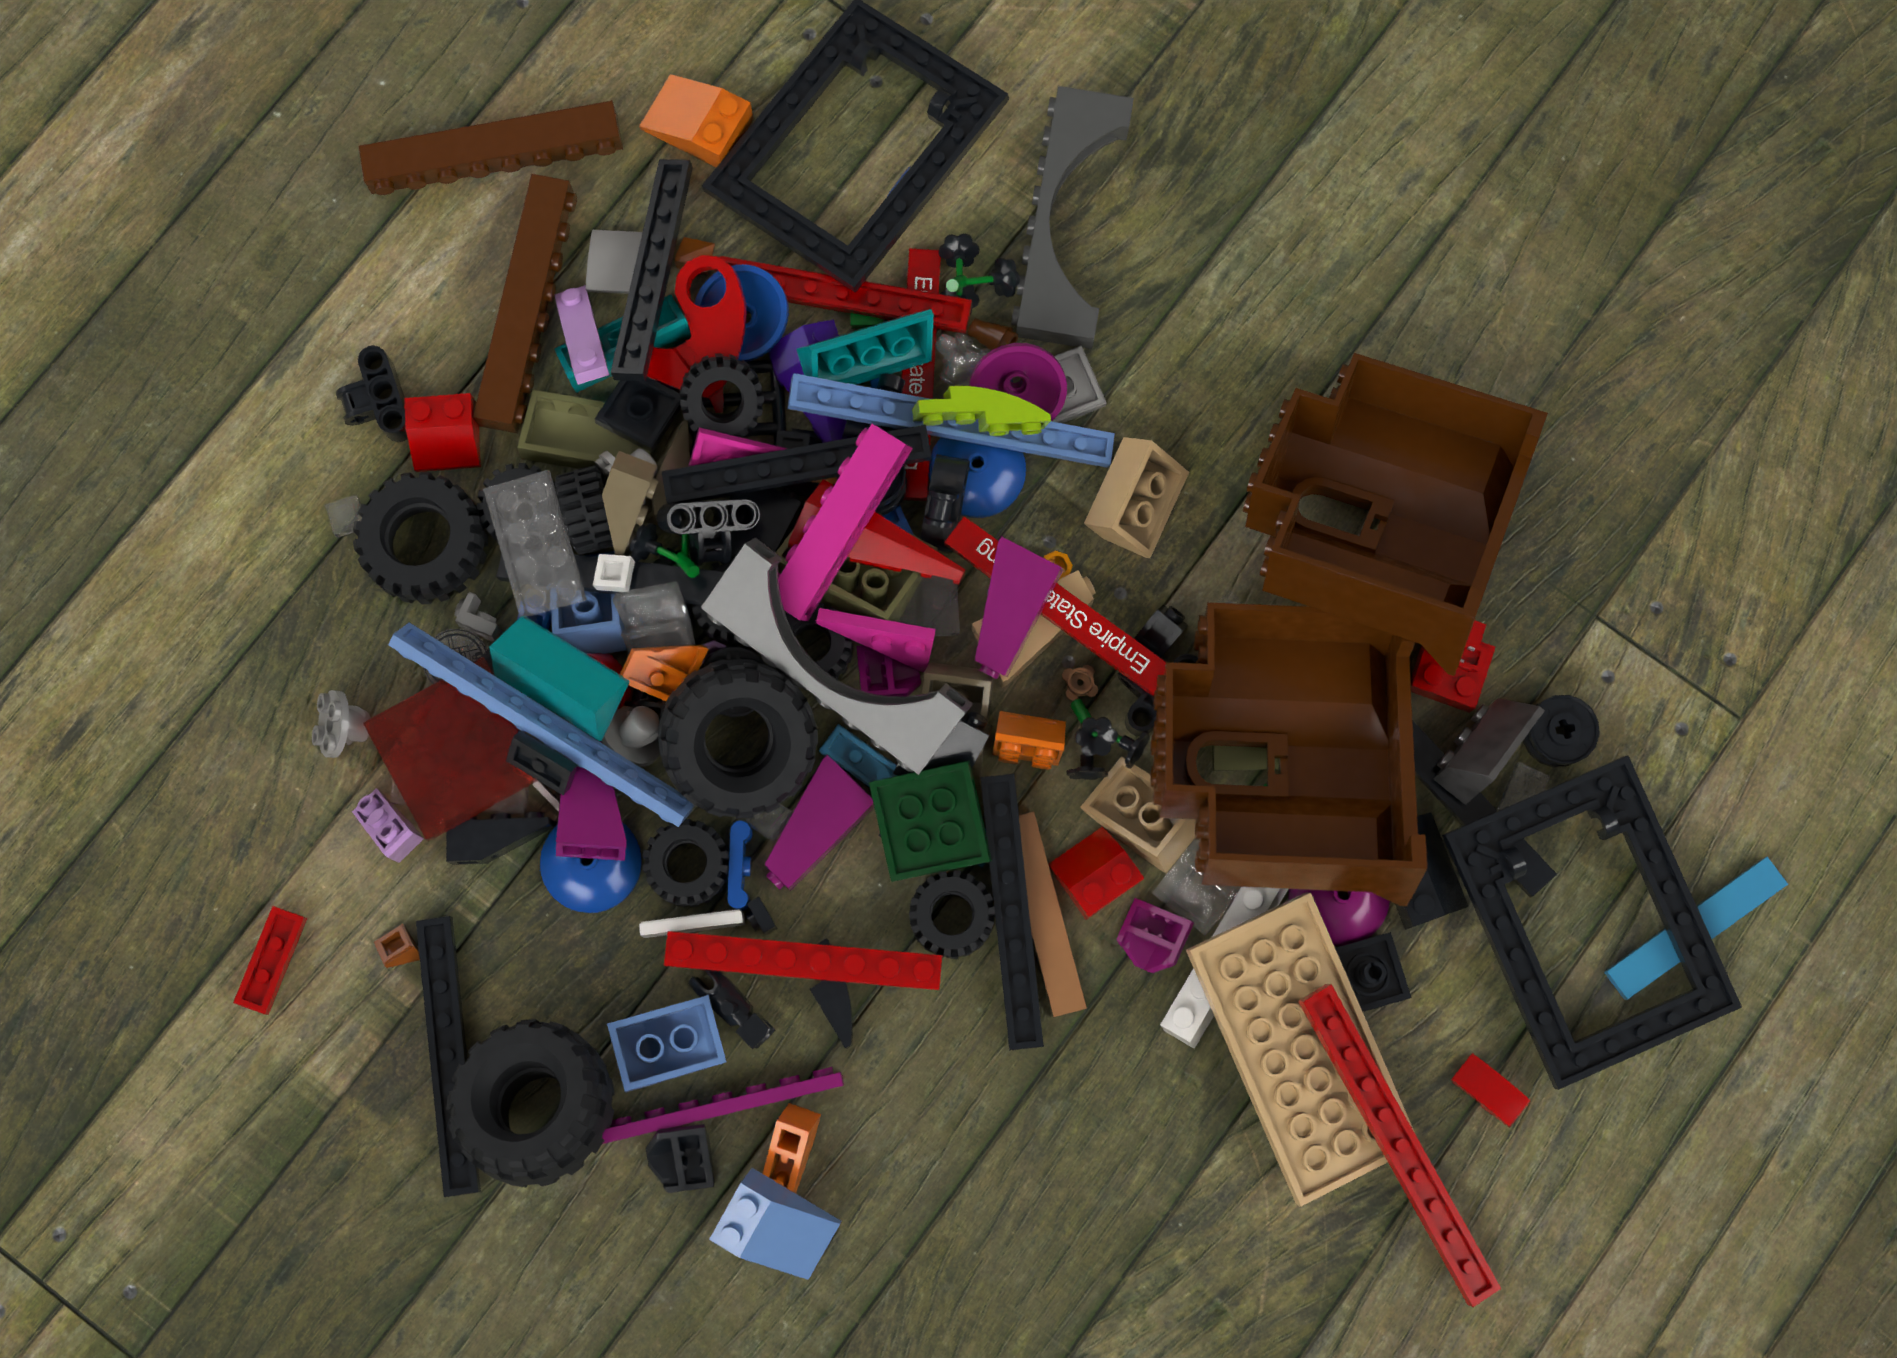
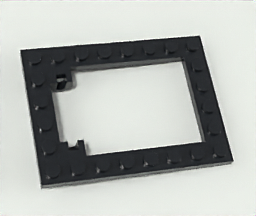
[702,0,1009,293]
[1442,755,1742,1090]

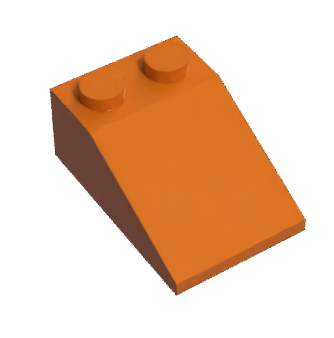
[639,74,754,168]

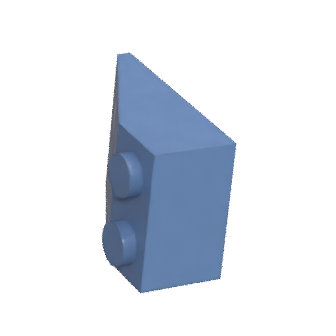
[550,551,627,654]
[607,995,726,1093]
[709,1168,842,1280]

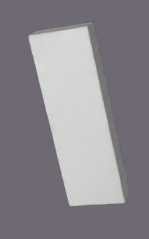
[639,909,745,938]

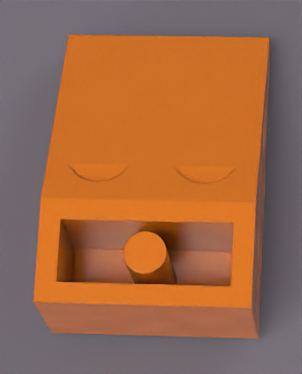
[992,711,1066,769]

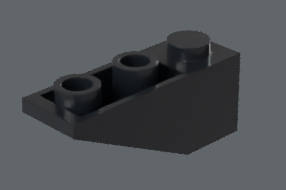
[446,812,554,865]

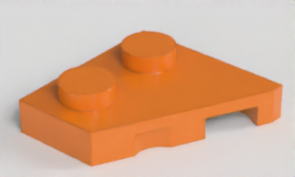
[620,645,709,701]

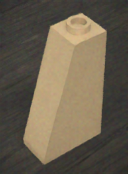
[972,570,1096,688]

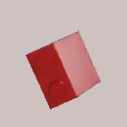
[404,393,481,472]
[1048,826,1144,920]

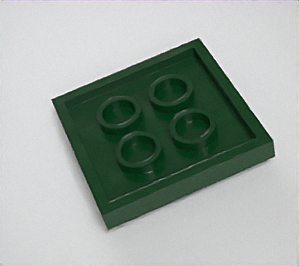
[869,760,992,882]

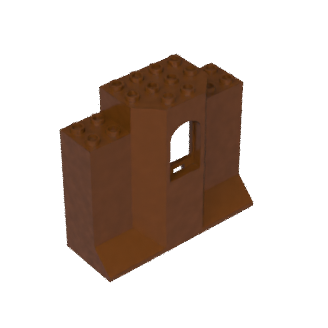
[1243,353,1548,676]
[1150,602,1427,906]

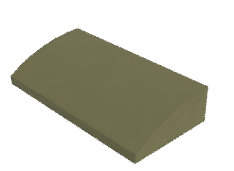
[517,389,655,469]

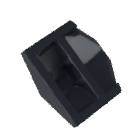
[645,1124,715,1193]

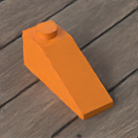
[763,1103,821,1194]

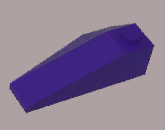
[768,319,847,443]

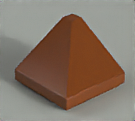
[674,237,715,275]
[374,924,420,968]

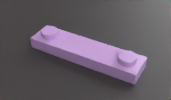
[554,285,610,384]

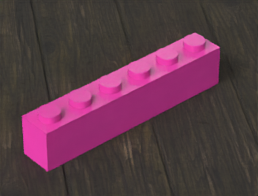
[778,424,913,621]

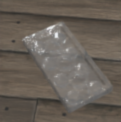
[483,470,587,617]

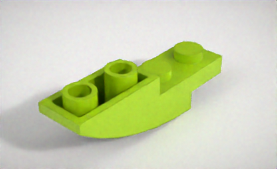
[912,386,1051,436]

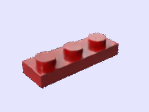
[233,906,308,1015]

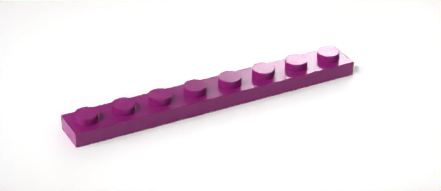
[602,1067,844,1144]

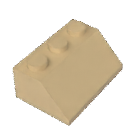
[1084,437,1189,558]

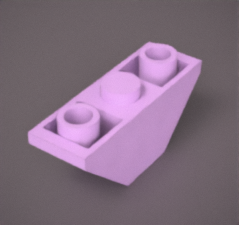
[352,788,424,863]

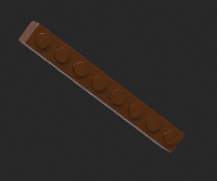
[359,100,623,195]
[473,174,577,433]

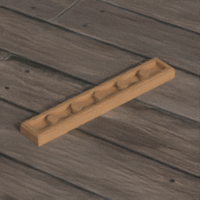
[1019,811,1087,1018]

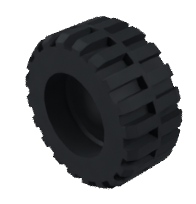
[353,472,488,605]

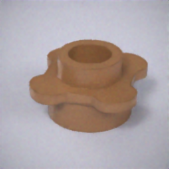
[1062,665,1098,701]

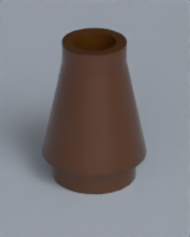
[968,318,1018,351]

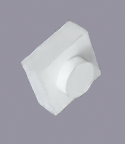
[593,554,635,592]

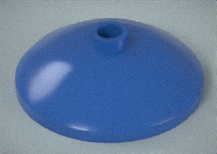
[694,264,789,362]
[929,437,1026,518]
[540,822,642,913]

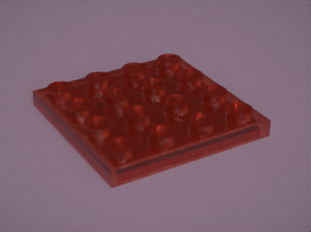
[363,657,538,841]

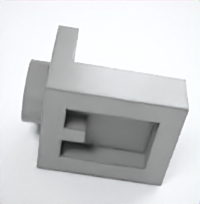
[454,592,503,642]

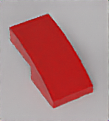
[1451,1053,1531,1128]

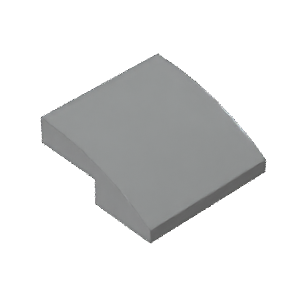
[585,230,642,294]

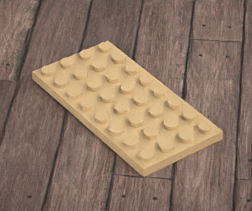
[1186,892,1416,1206]

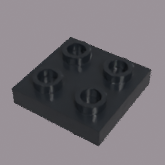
[1335,932,1412,1012]

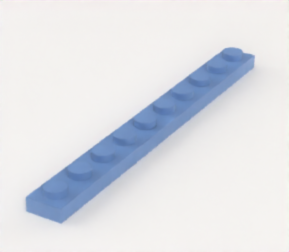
[787,373,1115,468]
[388,623,695,827]

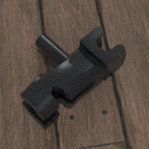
[688,970,776,1049]

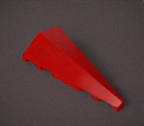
[788,479,966,585]

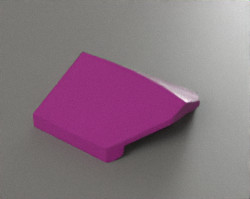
[856,645,921,696]
[1116,898,1194,974]

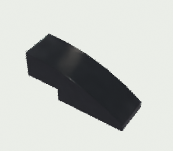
[810,938,853,1049]

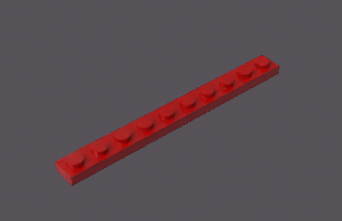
[1298,984,1501,1307]

